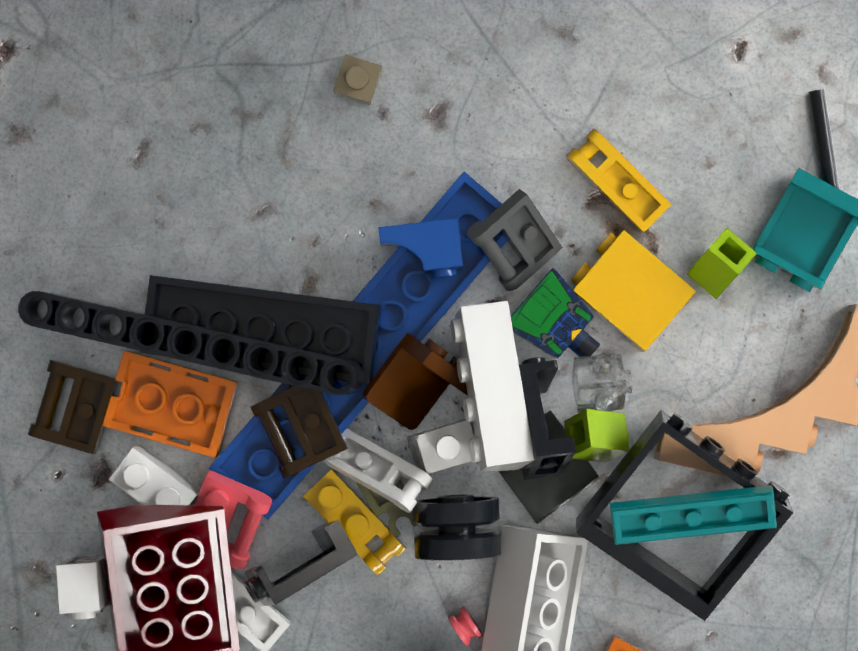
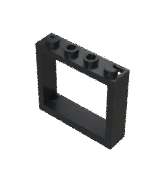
[576,410,793,621]

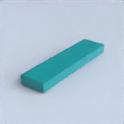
[610,485,777,545]

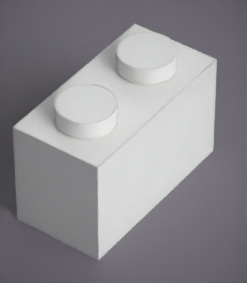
[109,446,200,505]
[56,555,109,620]

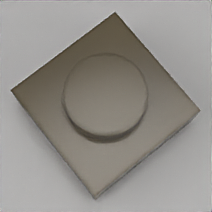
[333,54,382,105]

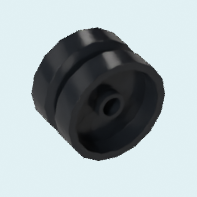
[413,494,501,560]

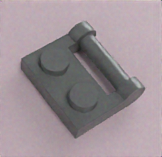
[467,189,563,291]

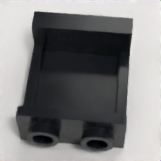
[519,357,576,480]
[244,520,358,606]

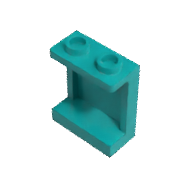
[753,168,858,292]

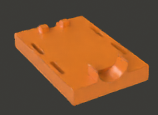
[102,350,238,458]

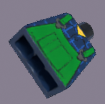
[511,268,600,362]

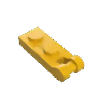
[566,129,672,233]
[303,469,407,575]

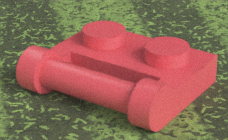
[195,470,272,570]

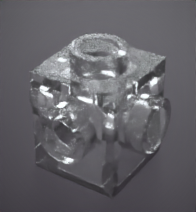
[572,354,632,413]

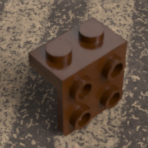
[363,332,468,430]

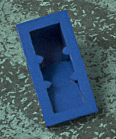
[378,218,463,278]

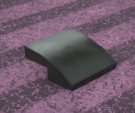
[499,410,600,524]

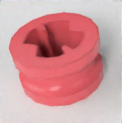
[448,606,483,646]

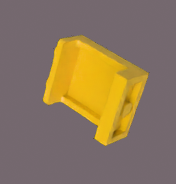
[571,230,696,352]

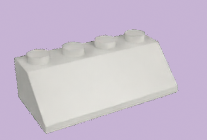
[450,301,535,472]
[481,525,588,651]

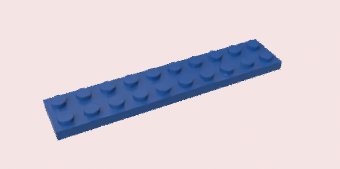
[209,171,508,520]

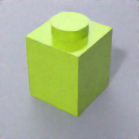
[687,228,757,300]
[564,409,630,462]

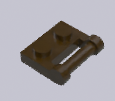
[28,359,117,454]
[250,386,348,479]

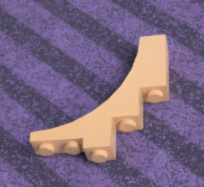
[654,304,858,477]

